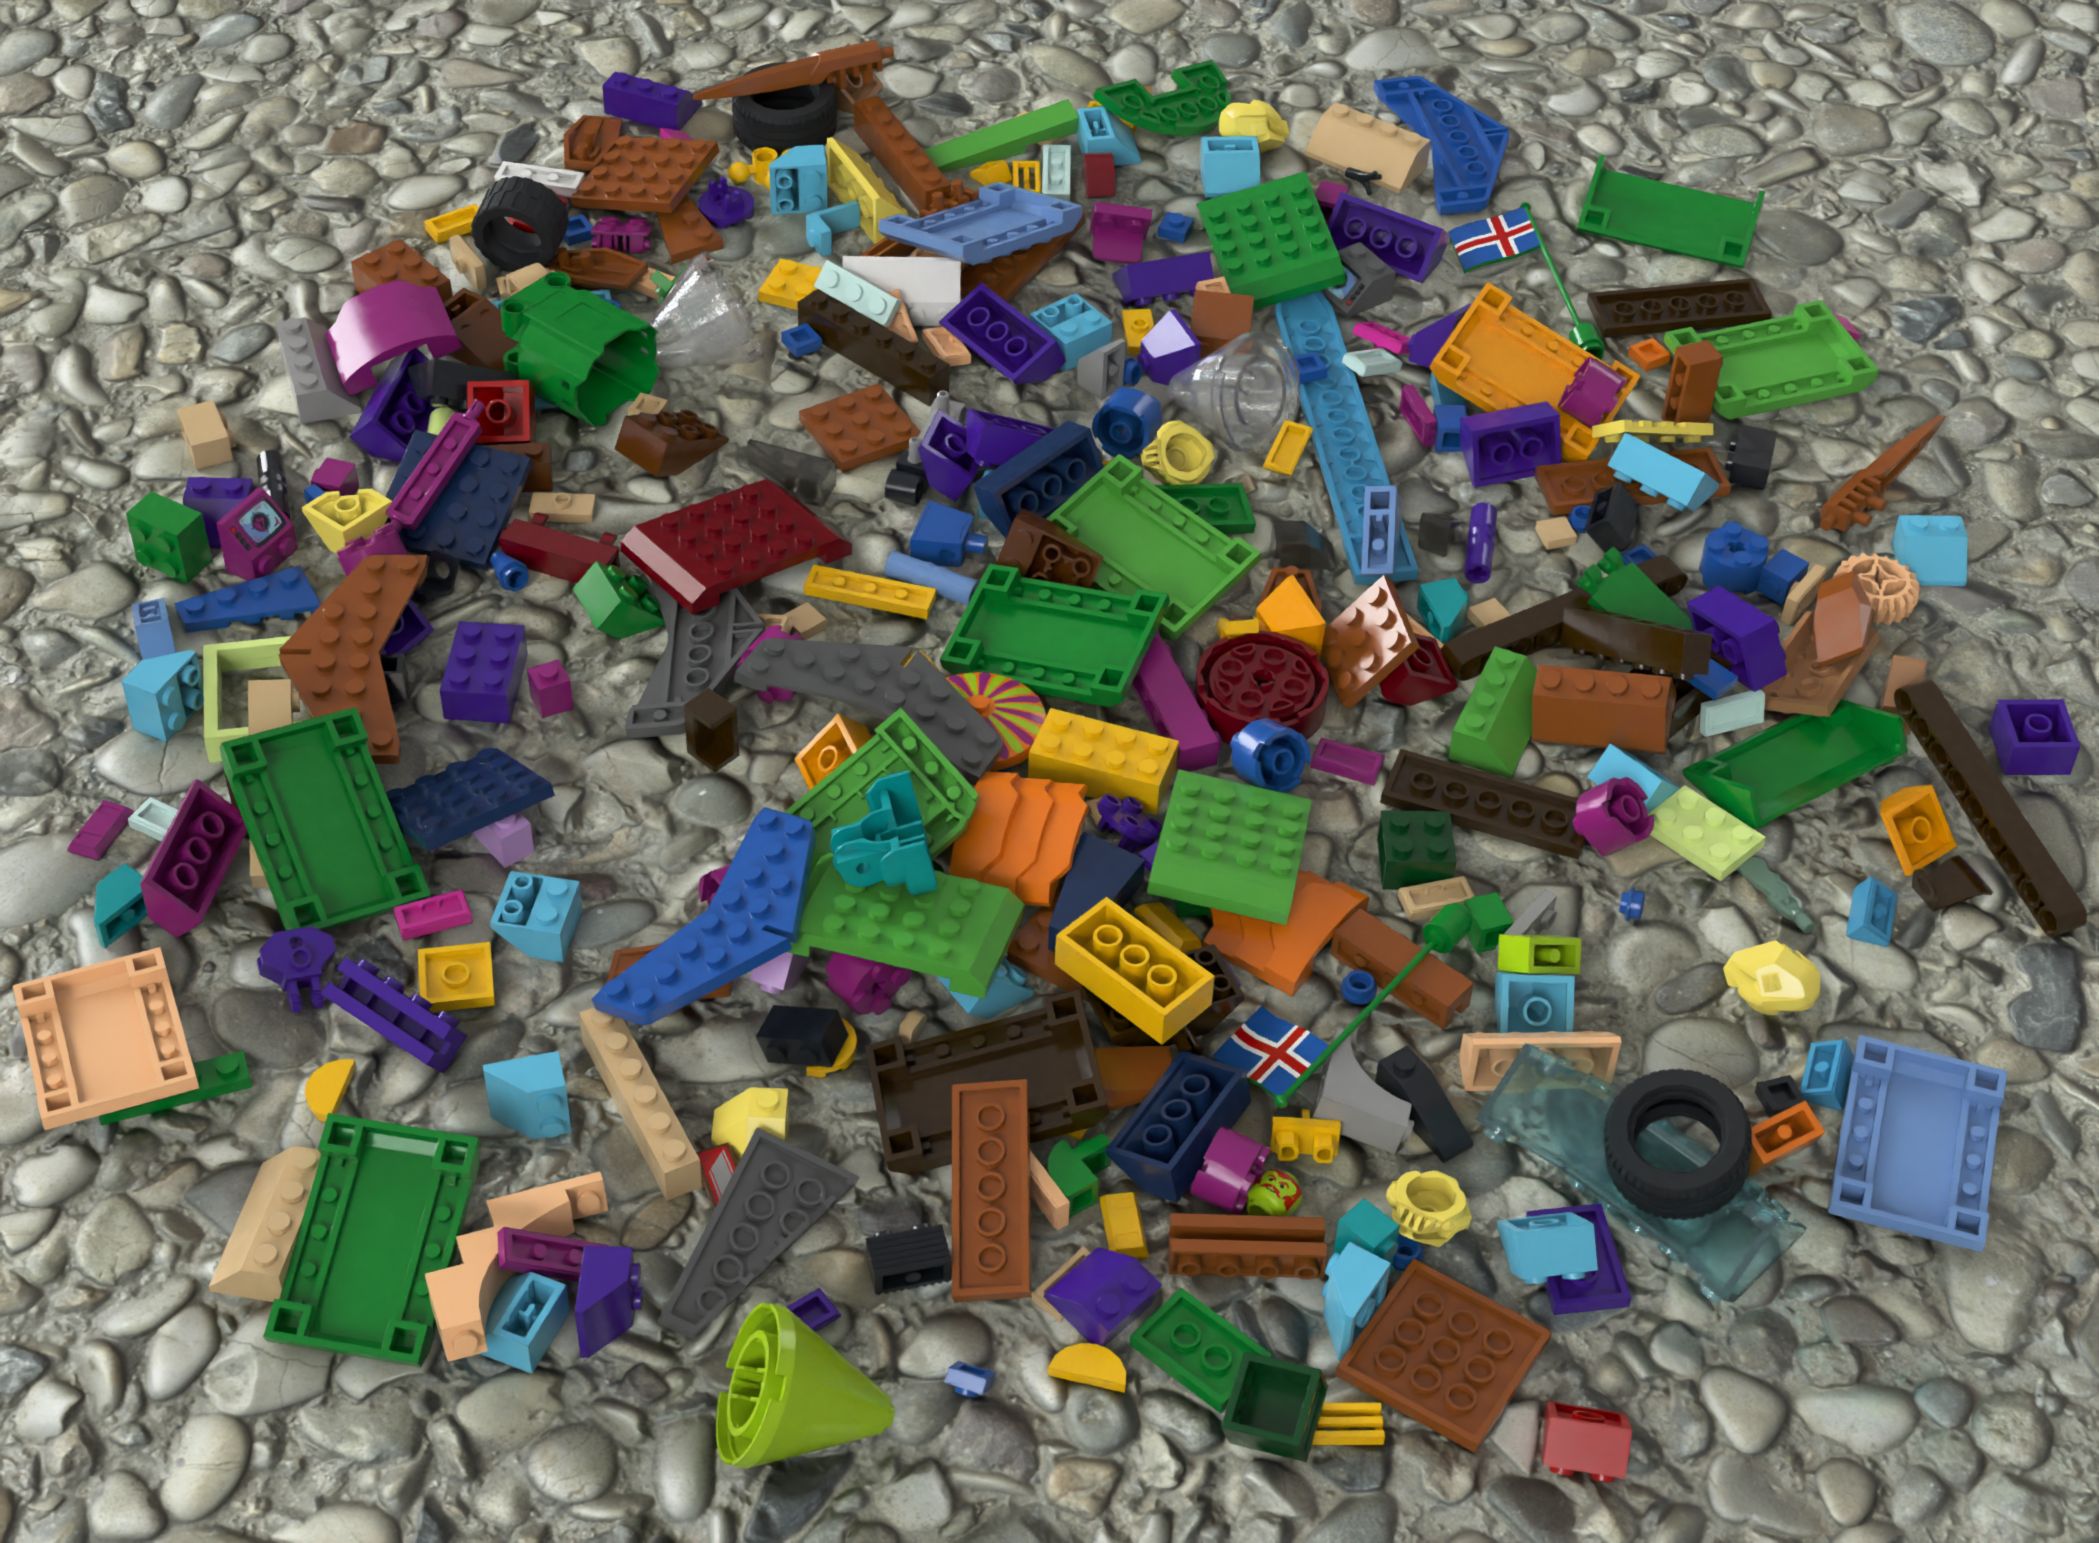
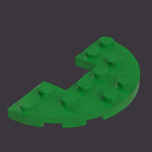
[1093,60,1231,137]

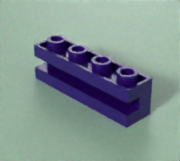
[321,957,468,1073]

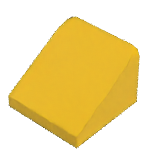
[969,160,1012,186]

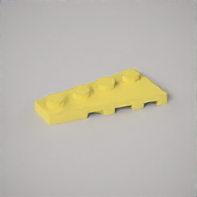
[1592,420,1714,444]

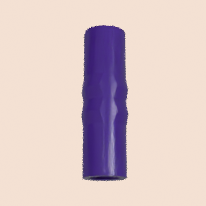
[1464,502,1497,584]

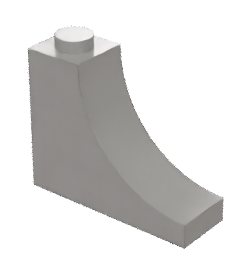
[1311,1028,1414,1154]

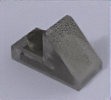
[1418,512,1466,557]

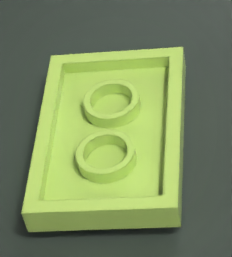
[1648,785,1766,882]

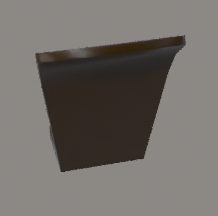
[1912,855,1993,912]

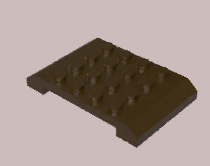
[865,989,1109,1175]

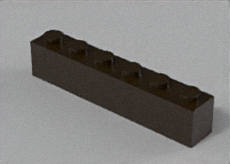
[797,289,950,406]
[1560,606,1713,680]

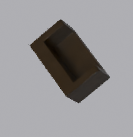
[684,688,740,772]

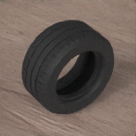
[732,62,837,158]
[1604,1068,1752,1220]

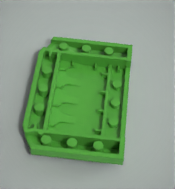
[740,708,980,876]

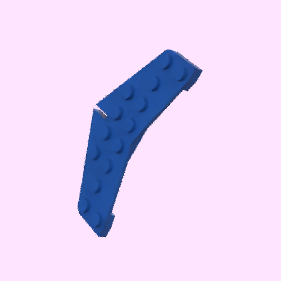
[1373,76,1510,215]
[591,807,816,1025]

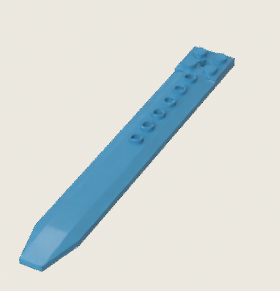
[1275,291,1418,585]

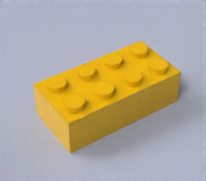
[1028,708,1179,815]
[1055,897,1215,1045]

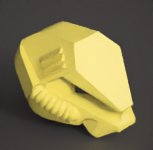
[1219,100,1290,153]
[1141,420,1215,485]
[1723,940,1820,1015]
[1386,1170,1472,1248]

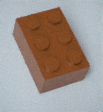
[351,239,452,303]

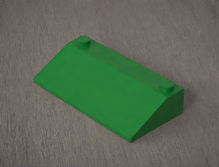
[1577,154,1765,269]
[1682,699,1907,828]

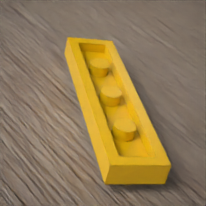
[804,564,937,619]

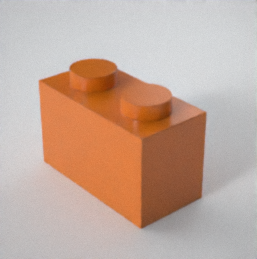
[1748,1100,1825,1177]

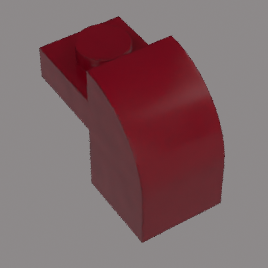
[1081,152,1115,198]

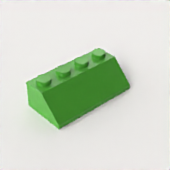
[1448,646,1537,779]

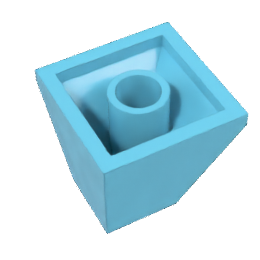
[1495,971,1575,1033]

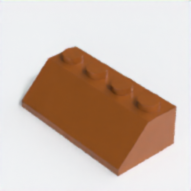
[1532,664,1676,755]

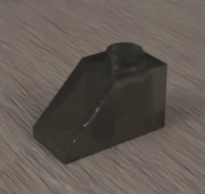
[1270,520,1336,570]

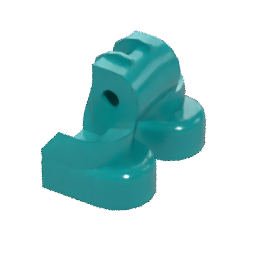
[830,770,939,896]

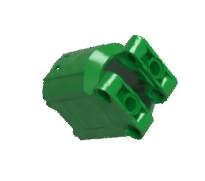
[501,271,660,429]

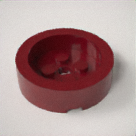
[1195,631,1329,745]

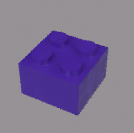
[1988,699,2080,775]

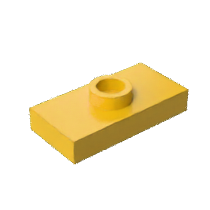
[1122,309,1154,355]

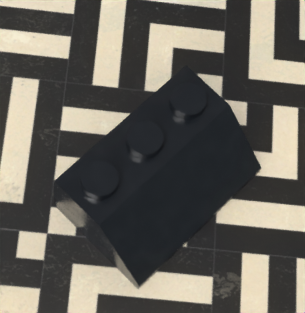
[408,358,519,412]

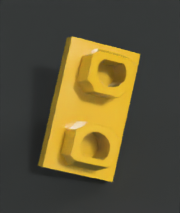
[1270,1109,1341,1164]

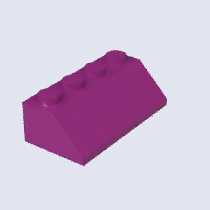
[140,779,247,938]

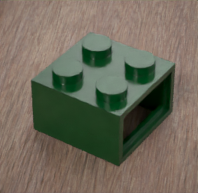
[1377,810,1457,890]
[1221,1352,1329,1462]

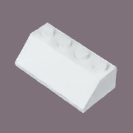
[843,256,961,326]

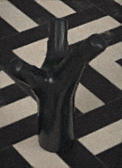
[1345,167,1382,195]

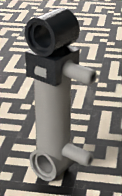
[885,390,968,506]

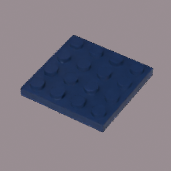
[385,430,533,571]
[386,748,555,852]

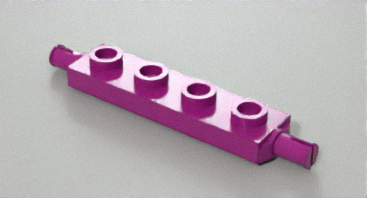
[386,400,486,534]

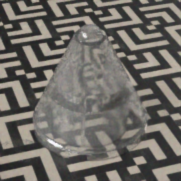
[642,251,764,369]
[1168,332,1300,456]

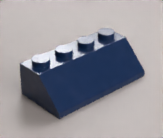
[972,421,1104,539]
[1106,1050,1252,1203]

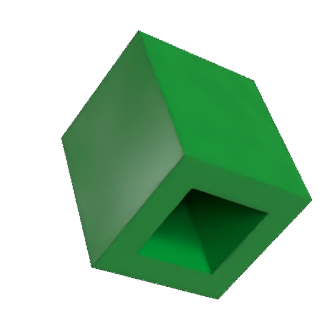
[1463,892,1514,953]

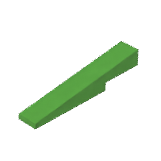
[923,99,1079,173]

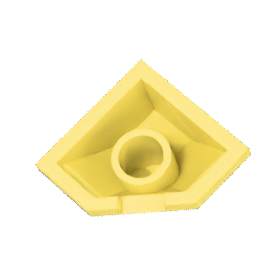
[302,489,392,555]
[711,1087,789,1163]

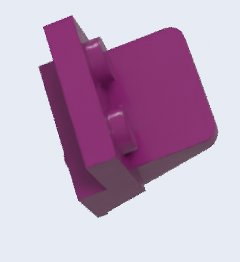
[1089,202,1153,265]

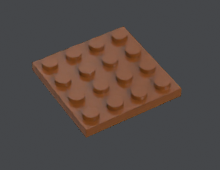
[570,136,719,213]
[1335,1258,1552,1453]

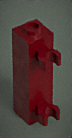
[499,512,620,583]

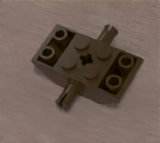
[1082,944,1245,1056]

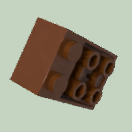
[443,288,519,372]
[615,409,729,477]
[996,509,1104,589]

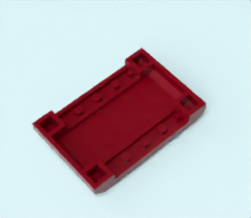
[621,479,852,615]

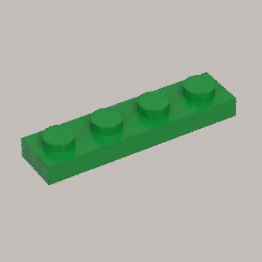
[98,1051,252,1126]

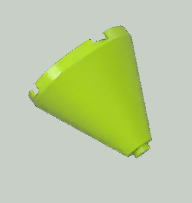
[716,1302,895,1469]

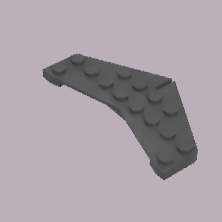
[625,579,765,739]
[734,638,1003,786]

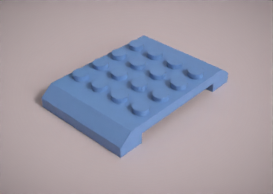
[878,182,1082,265]
[1827,1035,2007,1252]

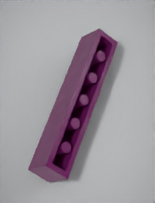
[1131,627,1222,772]

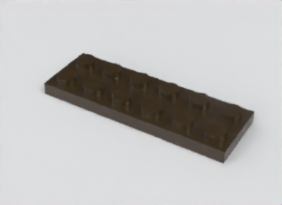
[1587,278,1772,338]
[1380,749,1586,860]

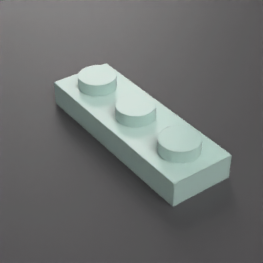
[1042,144,1071,202]
[814,260,902,328]

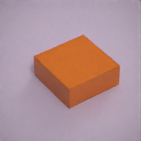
[1628,338,1671,372]

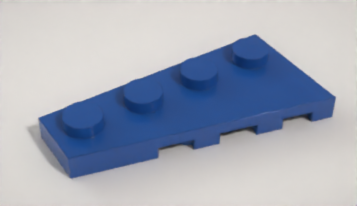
[174,565,321,633]

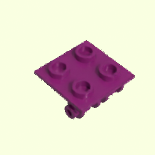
[590,217,654,253]

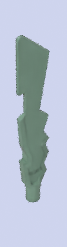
[1736,857,1815,934]

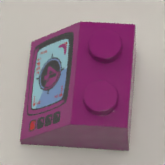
[216,487,298,581]

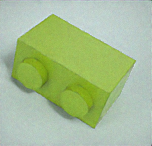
[1497,934,1582,974]

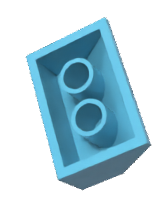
[1608,432,1720,512]

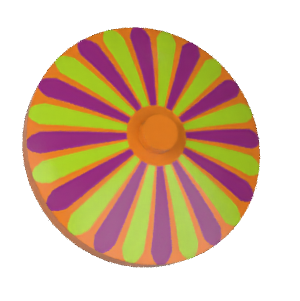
[946,672,1046,772]

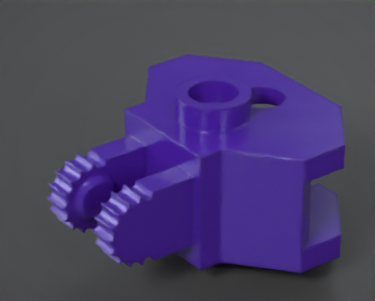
[257,926,336,1013]

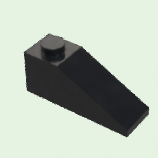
[1375,1046,1473,1163]

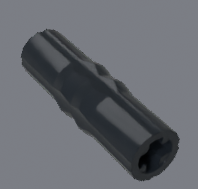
[256,450,291,521]

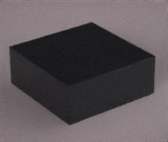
[1755,1075,1805,1118]

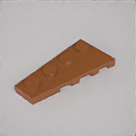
[654,194,723,265]

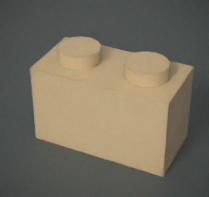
[177,400,236,470]

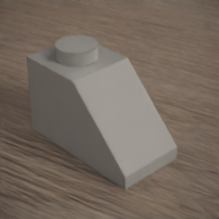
[1077,338,1126,400]

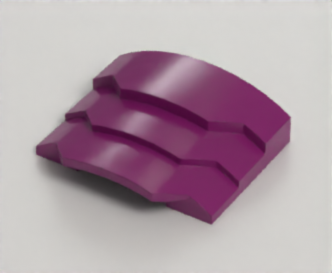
[325,280,462,396]

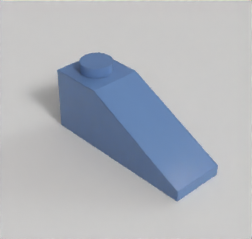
[1361,485,1402,577]
[132,598,176,660]

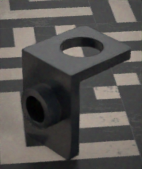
[413,549,460,601]

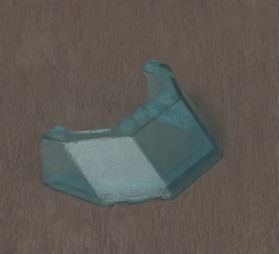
[1475,1043,1807,1303]

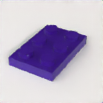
[1526,1203,1632,1315]

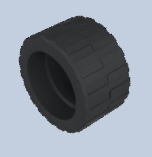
[471,176,569,272]

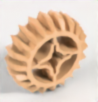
[1833,552,1920,626]

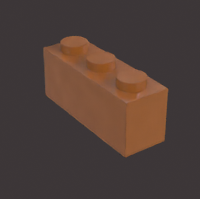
[1661,340,1723,426]

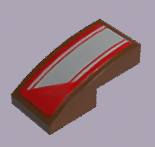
[696,1143,738,1212]

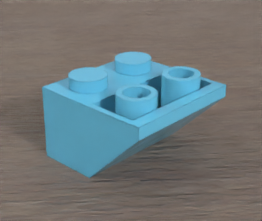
[1076,106,1141,166]
[1199,136,1260,198]
[769,145,828,214]
[1029,293,1113,372]
[121,650,204,742]
[490,871,583,962]
[936,953,1035,1019]
[479,1272,570,1374]

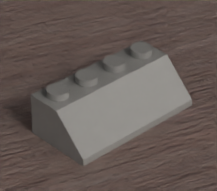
[275,317,362,424]

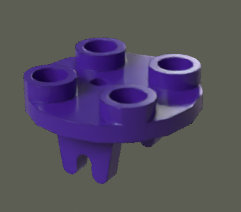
[698,176,754,229]
[1097,793,1163,853]

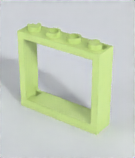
[203,636,301,763]

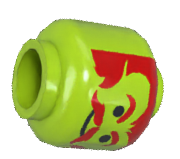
[1247,1169,1302,1217]

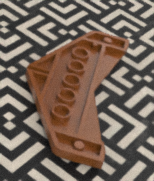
[278,555,428,764]

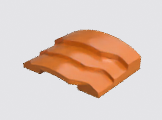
[949,772,1089,907]
[1203,868,1370,997]

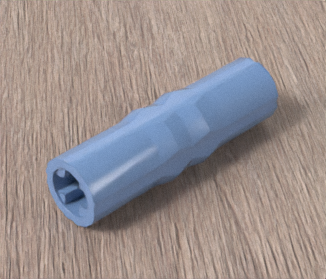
[884,551,980,606]

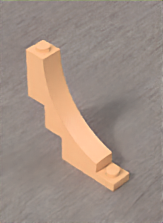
[425,1171,609,1362]

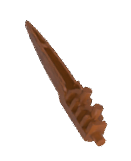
[693,40,894,100]
[860,179,979,257]
[1820,415,1946,532]

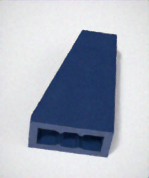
[1048,831,1145,952]

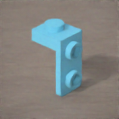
[806,201,860,257]

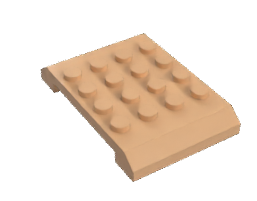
[13,947,199,1131]

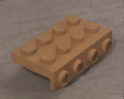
[1761,611,1880,717]

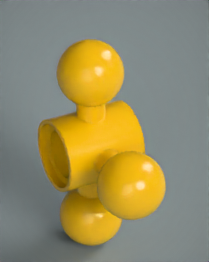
[728,147,790,191]

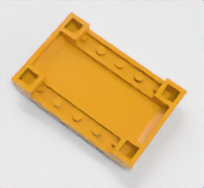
[1429,282,1641,462]

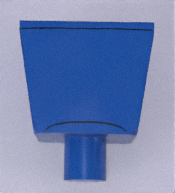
[910,501,989,567]

